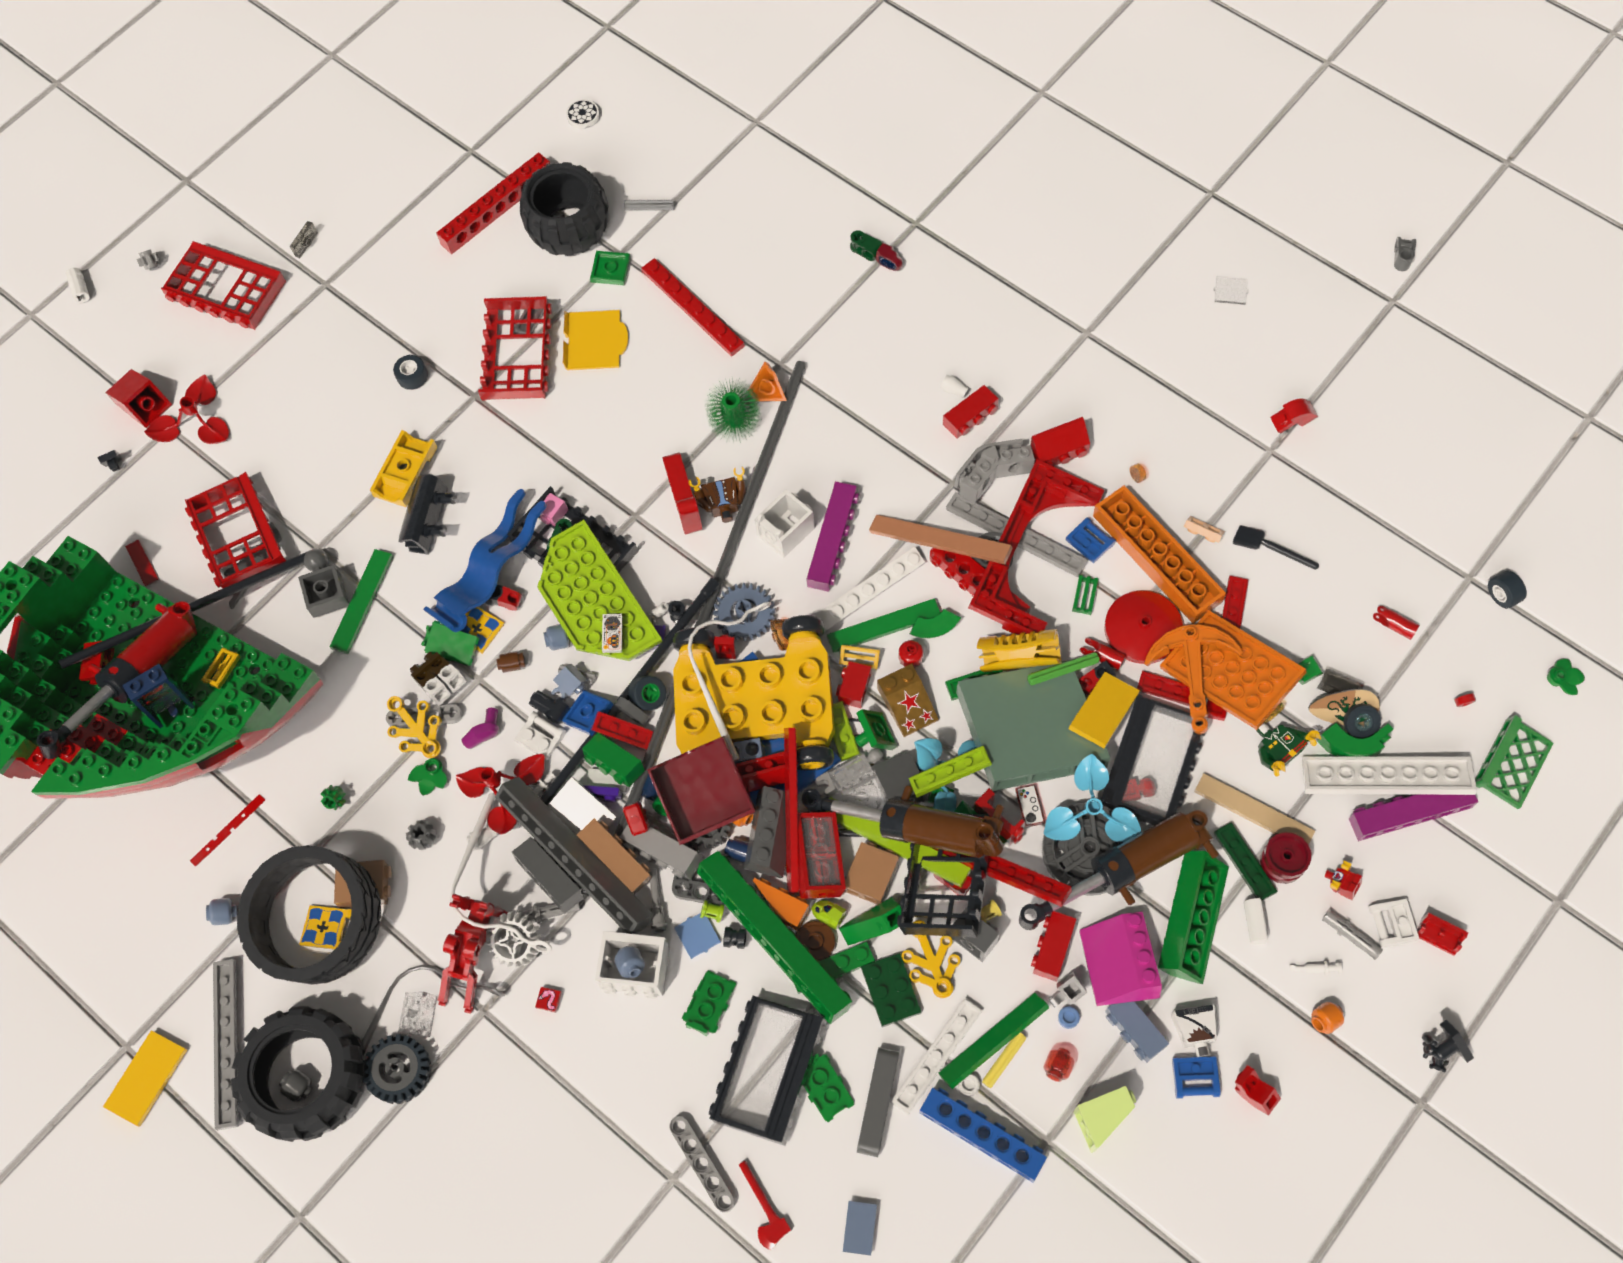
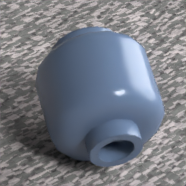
[543,624,570,651]
[206,898,237,926]
[614,946,645,978]

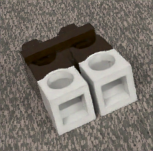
[410,652,467,706]

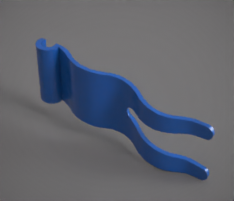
[423,489,547,632]

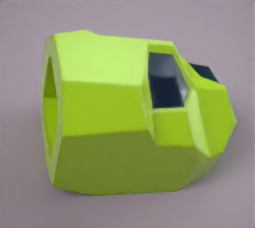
[811,900,847,930]

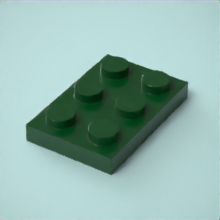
[861,953,921,1028]

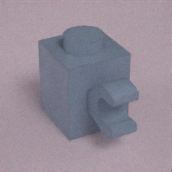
[551,664,588,701]

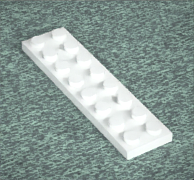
[1302,756,1477,795]

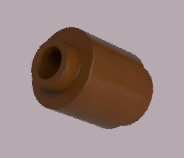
[496,651,526,673]

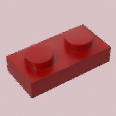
[714,635,737,660]

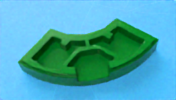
[909,609,961,638]

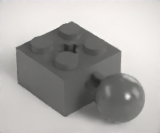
[298,549,349,618]

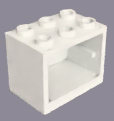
[595,931,670,999]

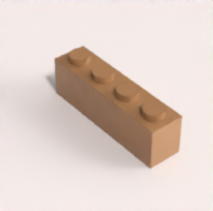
[577,818,651,895]

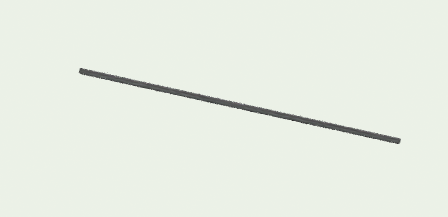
[615,361,805,846]

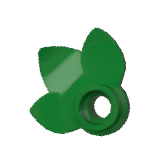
[1547,659,1585,695]
[408,758,447,796]

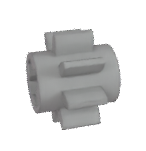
[136,249,160,270]

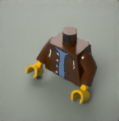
[688,467,746,523]

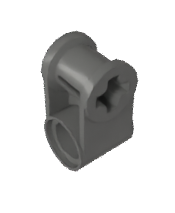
[1394,237,1416,271]

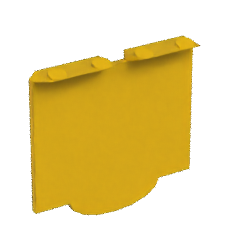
[562,310,628,370]

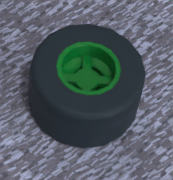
[628,675,667,711]

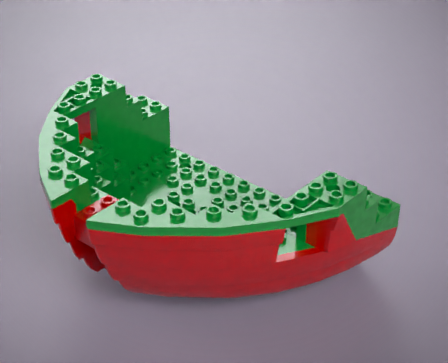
[0,536,323,799]

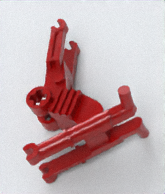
[437,894,515,1014]

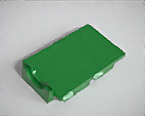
[421,620,479,666]
[682,970,736,1036]
[804,1053,854,1123]

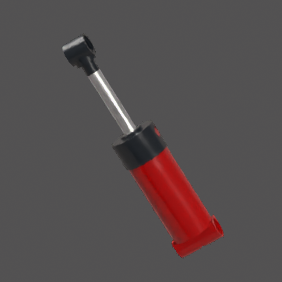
[36,601,197,759]

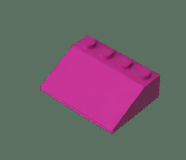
[1079,912,1162,1006]

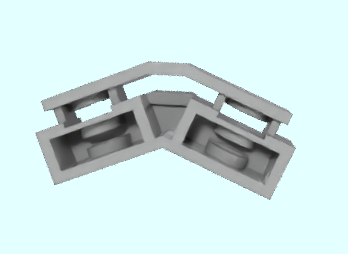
[954,439,1035,504]

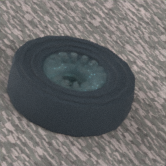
[1343,704,1381,739]

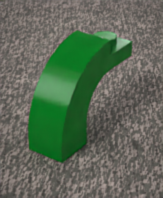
[1317,723,1394,757]

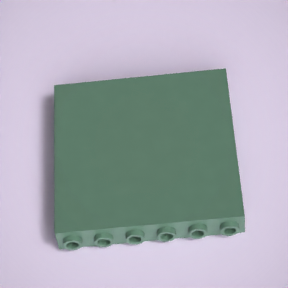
[956,660,1110,791]

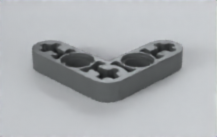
[672,840,725,906]

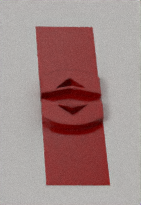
[125,539,158,586]

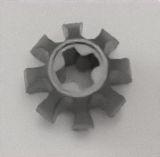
[406,820,436,850]

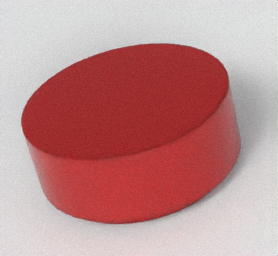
[1454,693,1476,707]

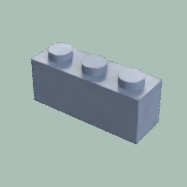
[1105,1002,1169,1063]

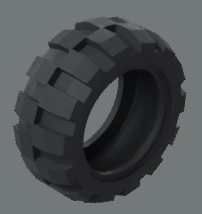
[230,1006,367,1142]

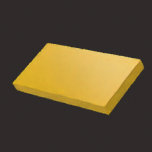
[1069,672,1140,748]
[103,1030,187,1127]

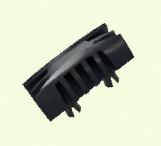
[398,474,457,555]

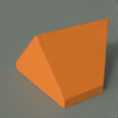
[748,362,787,401]

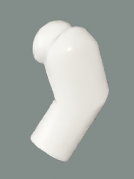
[646,602,669,625]

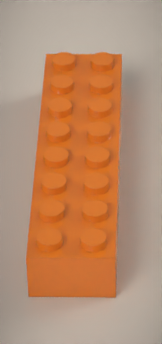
[1093,485,1226,624]

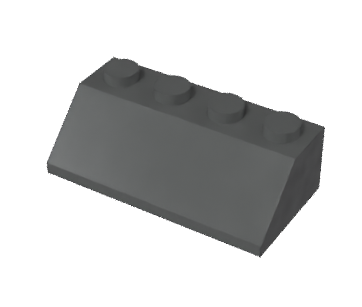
[744,786,786,878]

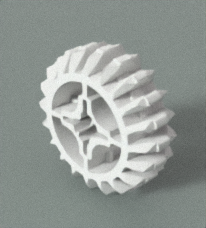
[486,911,542,968]

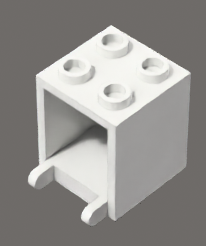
[755,489,815,558]

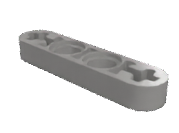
[386,704,463,728]

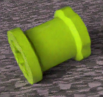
[700,900,724,923]

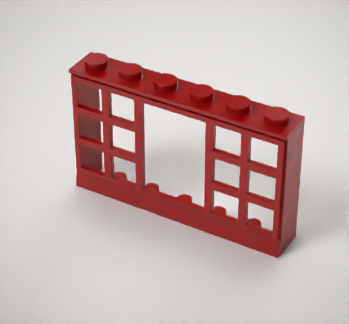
[161,241,286,330]
[478,296,552,401]
[185,472,287,589]

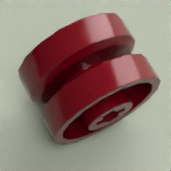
[1260,832,1312,884]

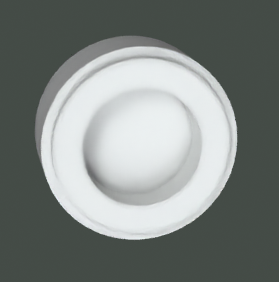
[958,1074,980,1096]

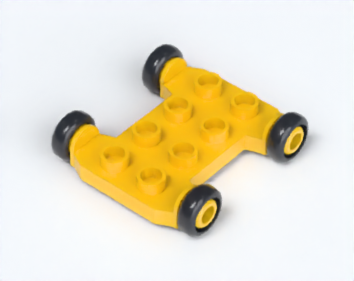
[673,615,835,771]

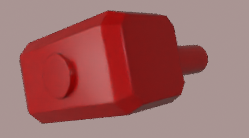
[623,801,649,836]

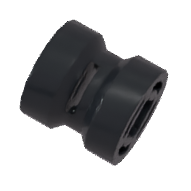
[723,926,747,949]

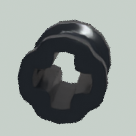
[668,601,685,623]

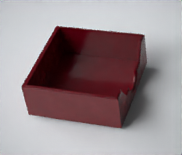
[647,736,756,845]

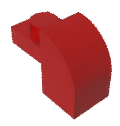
[1270,398,1318,434]
[1235,1065,1281,1116]

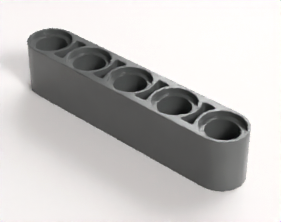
[856,1047,899,1158]

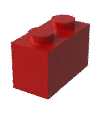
[836,661,872,709]

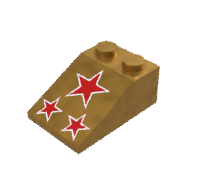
[877,664,939,737]

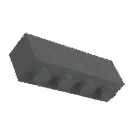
[512,837,583,914]

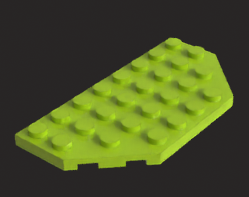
[537,520,662,661]

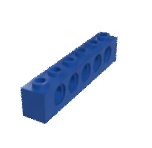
[919,1087,1047,1183]

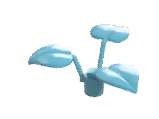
[914,738,976,812]
[1044,754,1141,842]

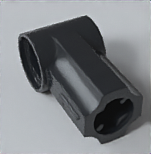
[529,690,570,724]

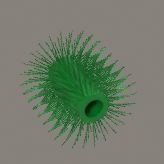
[705,377,762,444]

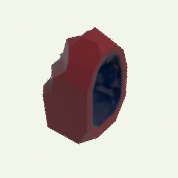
[876,243,903,271]

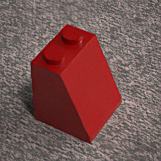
[105,369,172,428]

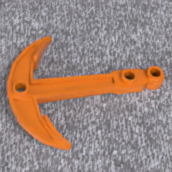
[1144,624,1243,734]

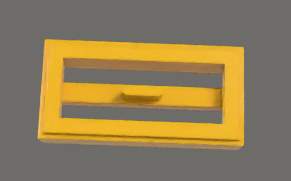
[839,645,880,669]
[201,647,241,689]

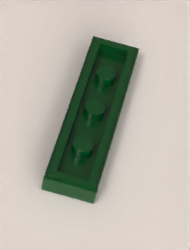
[1213,822,1278,902]

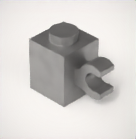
[1049,971,1087,1008]

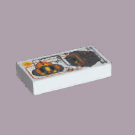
[602,614,623,653]

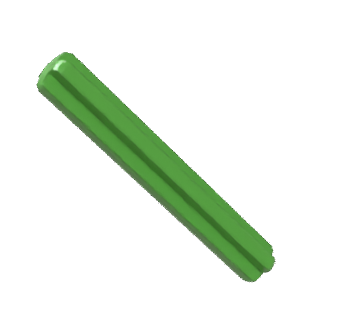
[1027,652,1100,685]

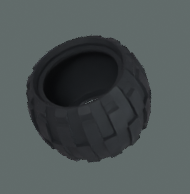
[520,162,609,256]

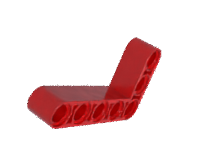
[662,452,703,535]

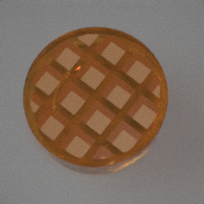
[1130,463,1146,483]

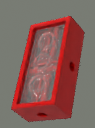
[798,812,846,899]

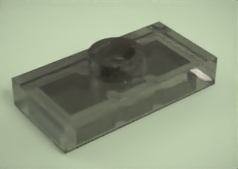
[290,221,318,259]

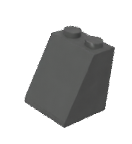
[872,752,927,804]

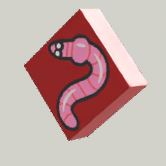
[535,987,562,1013]

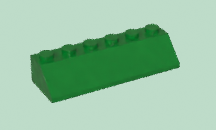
[1158,851,1229,984]

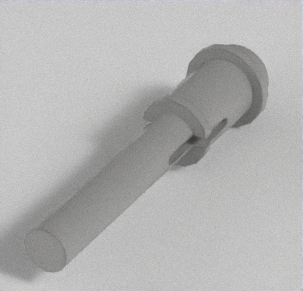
[649,868,668,933]

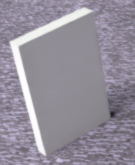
[548,777,618,835]

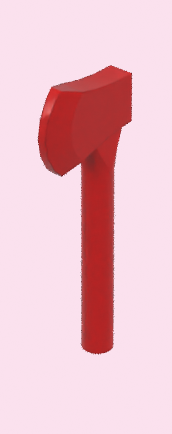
[739,1161,792,1250]

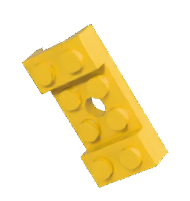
[370,430,437,507]

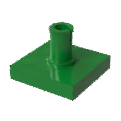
[855,709,898,750]

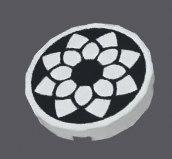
[566,99,600,129]

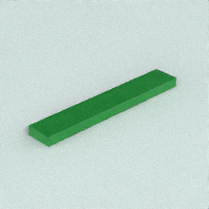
[329,549,393,654]
[827,598,940,653]
[938,993,1049,1089]

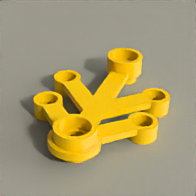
[387,696,442,758]
[901,920,960,998]

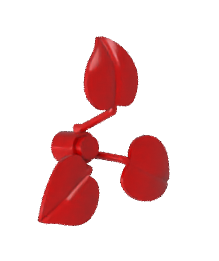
[144,374,229,444]
[456,754,545,835]

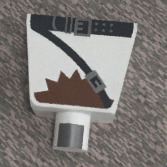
[1171,1004,1217,1057]

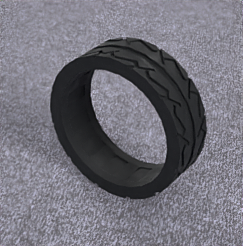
[237,845,381,985]

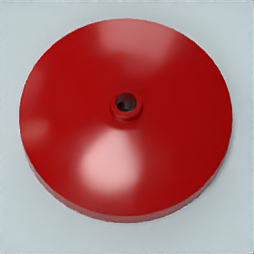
[1104,591,1183,664]

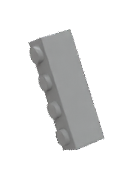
[619,825,703,879]

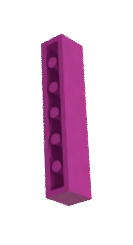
[806,481,860,592]
[1349,794,1479,842]

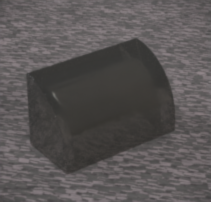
[1317,667,1364,694]

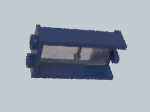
[122,664,195,728]

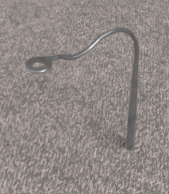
[361,965,505,1056]

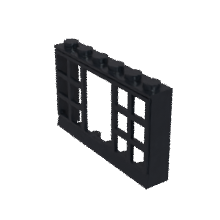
[507,486,638,573]
[897,814,990,938]

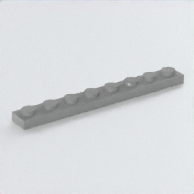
[946,492,1088,577]
[213,959,239,1131]

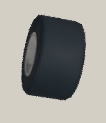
[393,355,428,390]
[1488,570,1527,609]

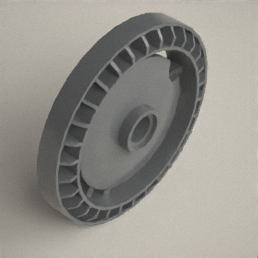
[1042,803,1124,896]

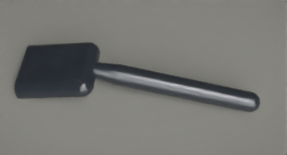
[1233,525,1319,570]

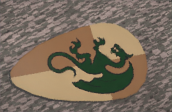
[1308,689,1380,727]

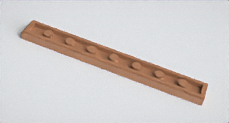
[869,515,1013,564]

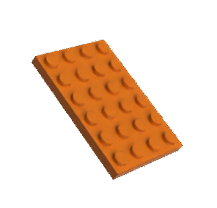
[1160,610,1306,730]

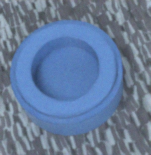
[1058,1006,1080,1029]

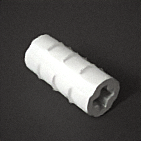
[66,267,90,303]

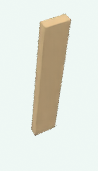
[1194,774,1315,845]

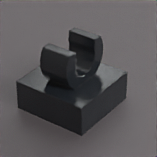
[97,450,123,472]

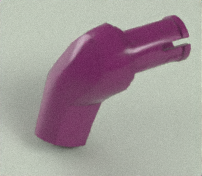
[461,707,499,749]

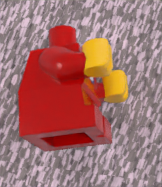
[1324,860,1362,901]

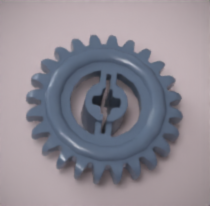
[713,582,776,641]

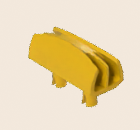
[977,629,1062,672]

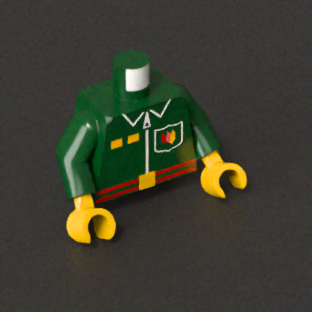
[1256,723,1321,776]

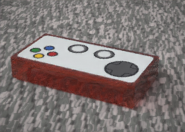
[1015,784,1045,828]

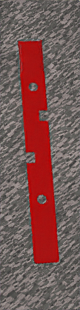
[190,794,265,867]

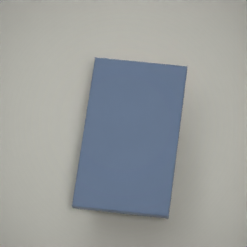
[842,1201,877,1256]

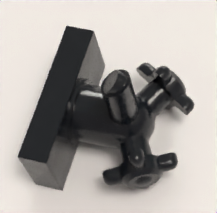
[1422,1019,1474,1073]

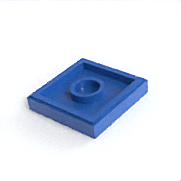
[562,690,614,736]

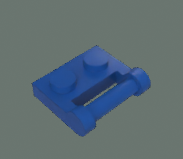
[1065,517,1117,564]
[1172,1057,1221,1099]

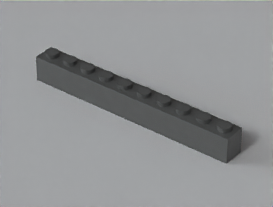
[495,777,653,934]

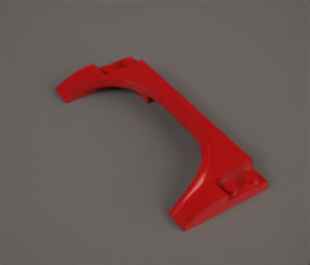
[968,459,1105,635]

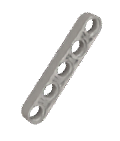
[669,1116,735,1213]

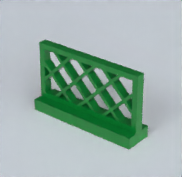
[1475,715,1554,809]

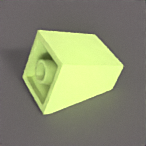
[1073,1086,1136,1153]

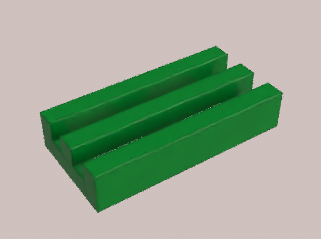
[1072,575,1098,615]

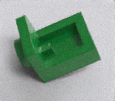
[1298,656,1324,685]

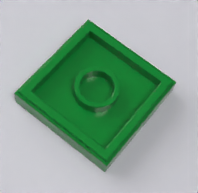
[590,251,631,286]

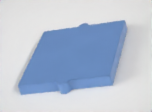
[674,913,721,959]

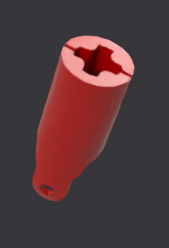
[1373,606,1420,640]
[1079,638,1126,671]

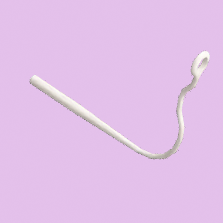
[688,602,772,761]
[450,793,552,953]

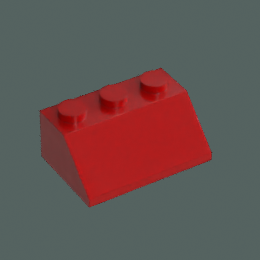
[1030,417,1090,466]

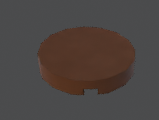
[796,921,836,961]

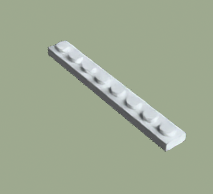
[814,547,925,631]

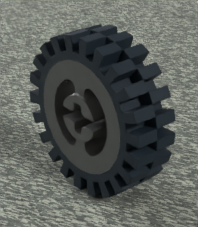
[363,1034,432,1104]

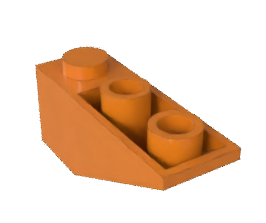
[753,878,810,931]

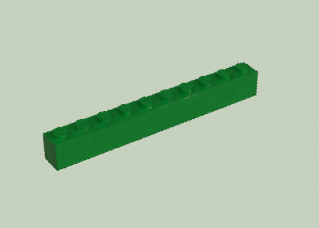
[697,851,852,1024]

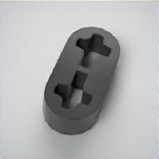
[615,697,649,726]

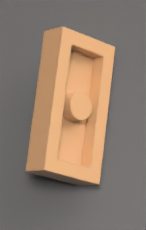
[1184,516,1225,543]

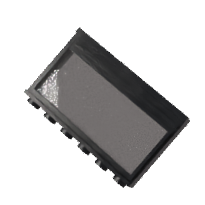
[1101,694,1206,826]
[709,995,827,1146]

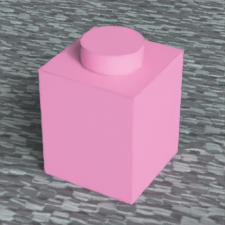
[540,493,568,526]

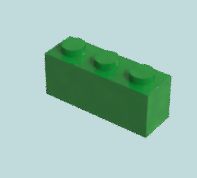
[582,733,645,787]

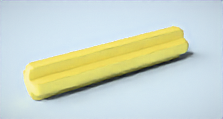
[982,1033,1026,1088]

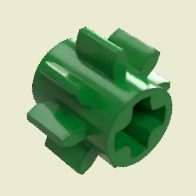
[321,785,346,810]

